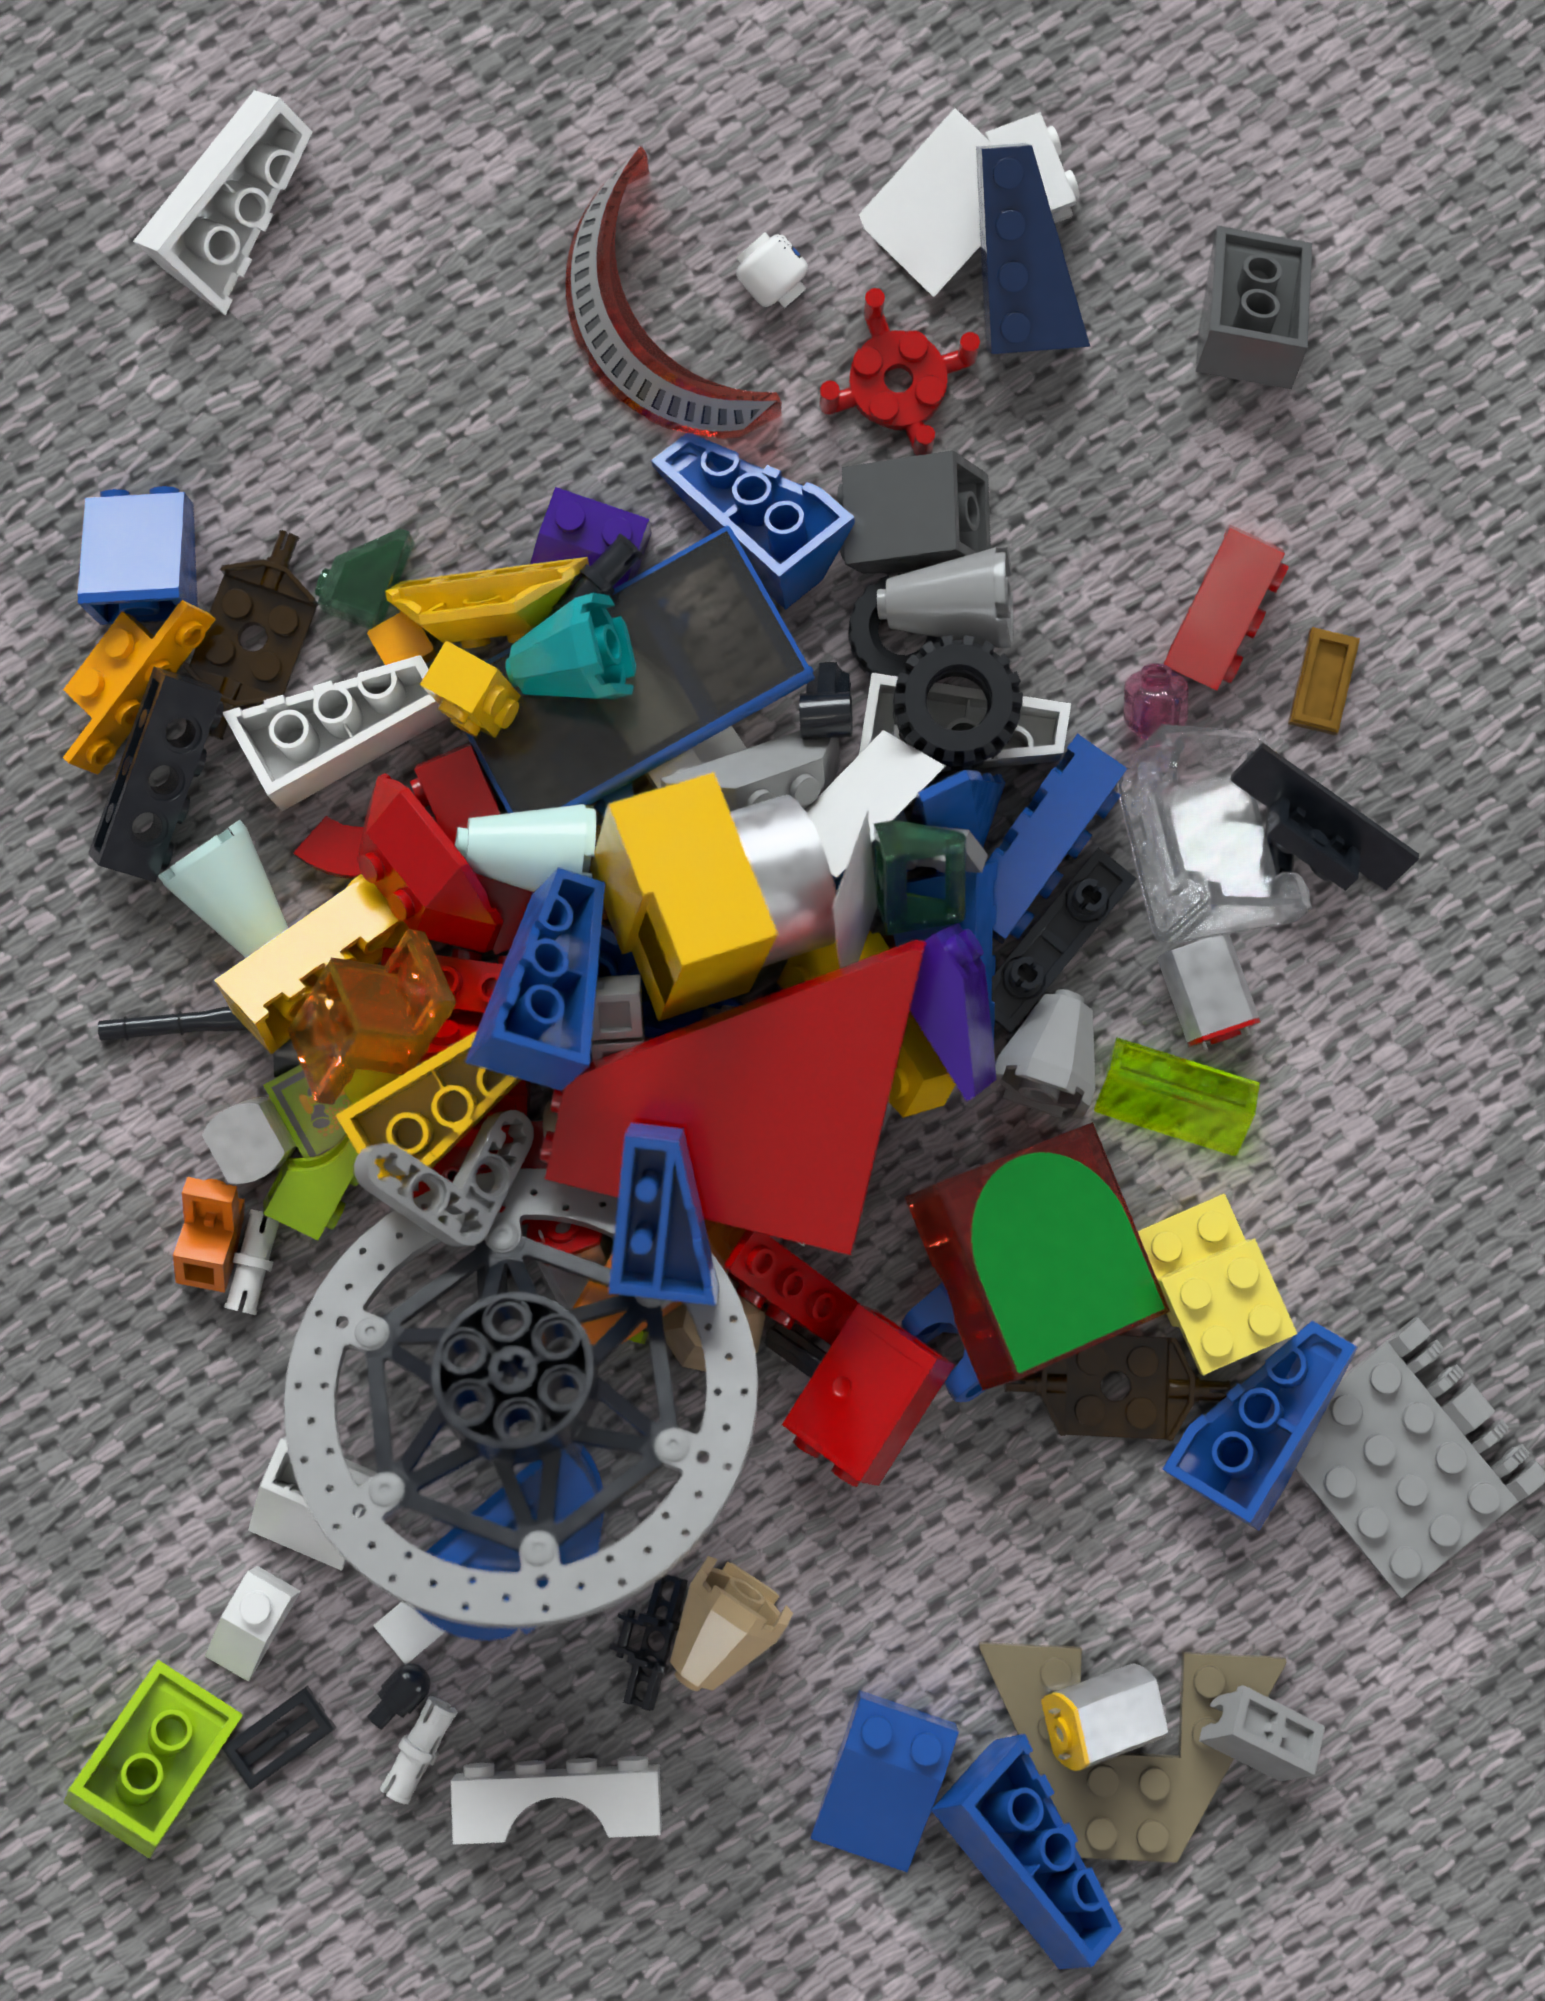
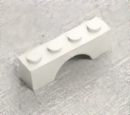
[451,1756,662,1845]

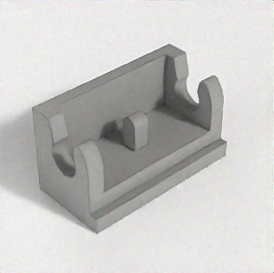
[1199,1685,1325,1782]

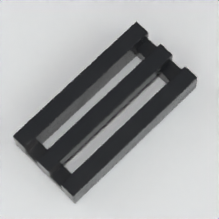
[222,1685,337,1790]

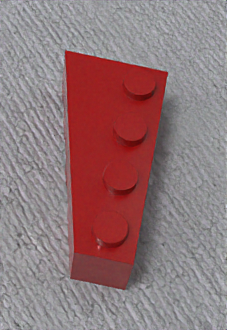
[410,742,534,955]

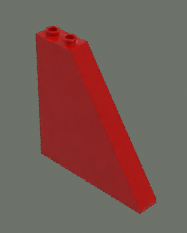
[540,940,926,1255]

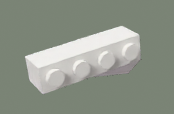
[133,90,313,315]

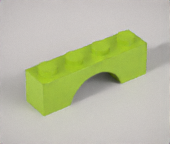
[263,1026,415,1241]

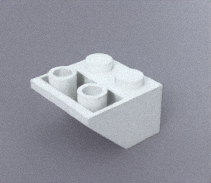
[248,1437,377,1570]

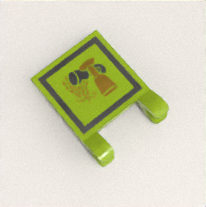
[263,1021,392,1158]

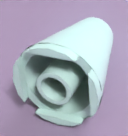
[455,804,596,892]
[158,820,288,958]

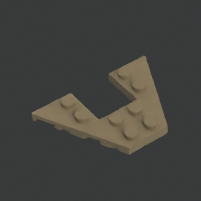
[979,1642,1286,1863]

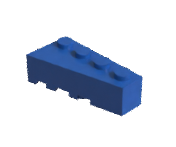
[985,733,1127,944]
[465,867,605,1091]
[931,1734,1123,1969]

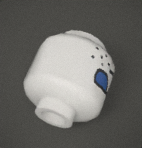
[736,232,808,308]

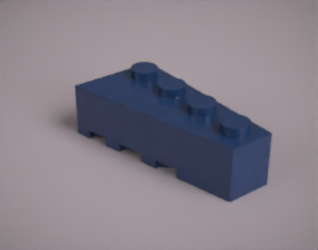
[976,143,1090,354]

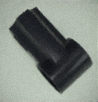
[799,662,853,739]

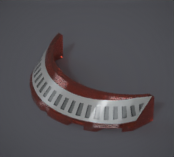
[565,146,781,439]

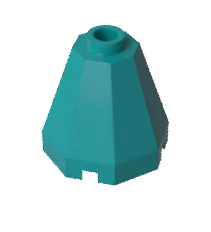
[505,593,636,699]

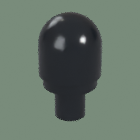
[367,1663,430,1730]

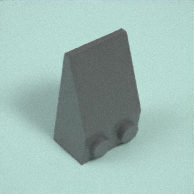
[1195,225,1312,389]

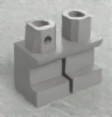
[591,975,646,1062]

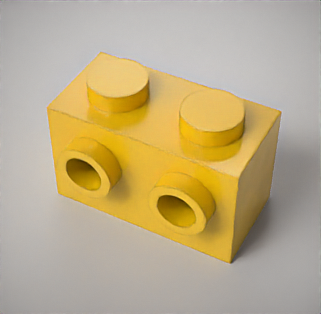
[420,641,521,738]

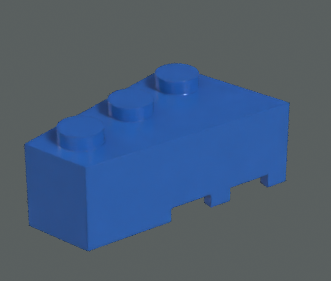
[609,1123,720,1306]

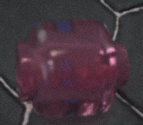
[1124,663,1188,741]

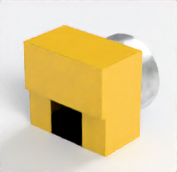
[590,772,836,1022]

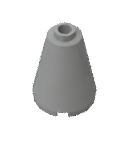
[877,547,1014,648]

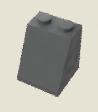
[837,450,991,574]

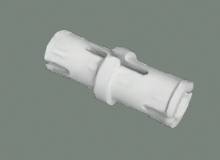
[224,1209,279,1315]
[380,1696,458,1804]

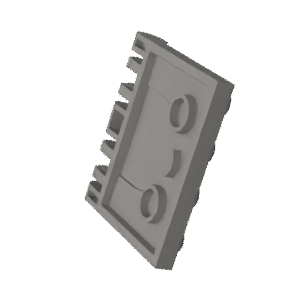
[1295,1317,1545,1599]

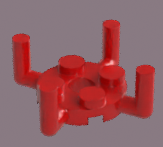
[819,288,980,456]

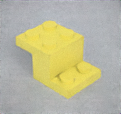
[1134,1194,1297,1375]

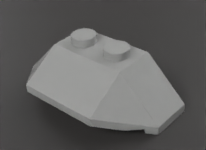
[661,730,840,812]

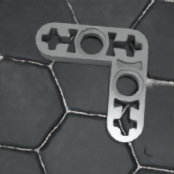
[354,1110,534,1247]

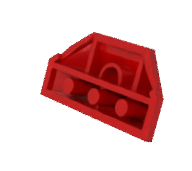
[357,773,504,953]

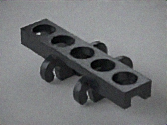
[609,1574,688,1711]

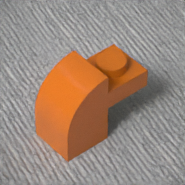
[173,1177,245,1293]

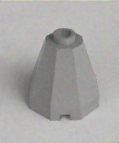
[988,989,1095,1118]

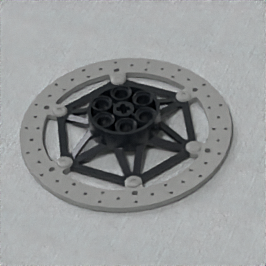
[284,1168,758,1628]

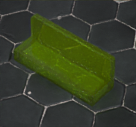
[1094,1037,1260,1156]

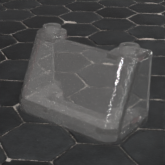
[1118,724,1312,943]

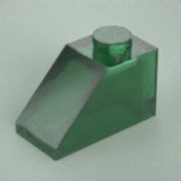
[315,528,415,630]

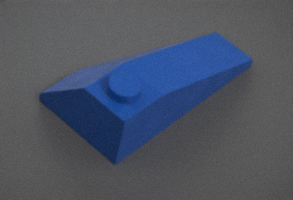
[651,432,855,610]

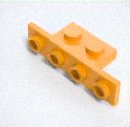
[63,600,216,775]

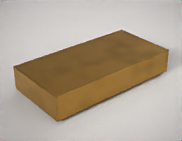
[1288,627,1360,736]

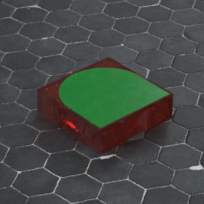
[905,1122,1171,1391]

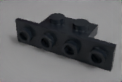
[1230,742,1419,891]

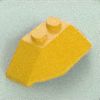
[385,557,589,649]

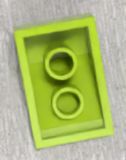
[63,1660,243,1859]

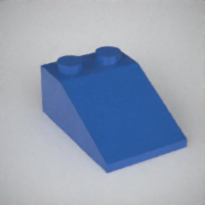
[810,1690,959,1872]

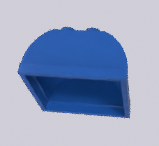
[413,1443,604,1640]

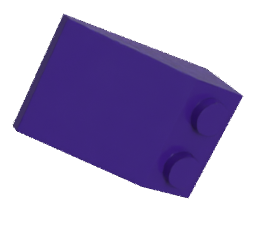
[530,487,652,617]
[910,922,997,1102]

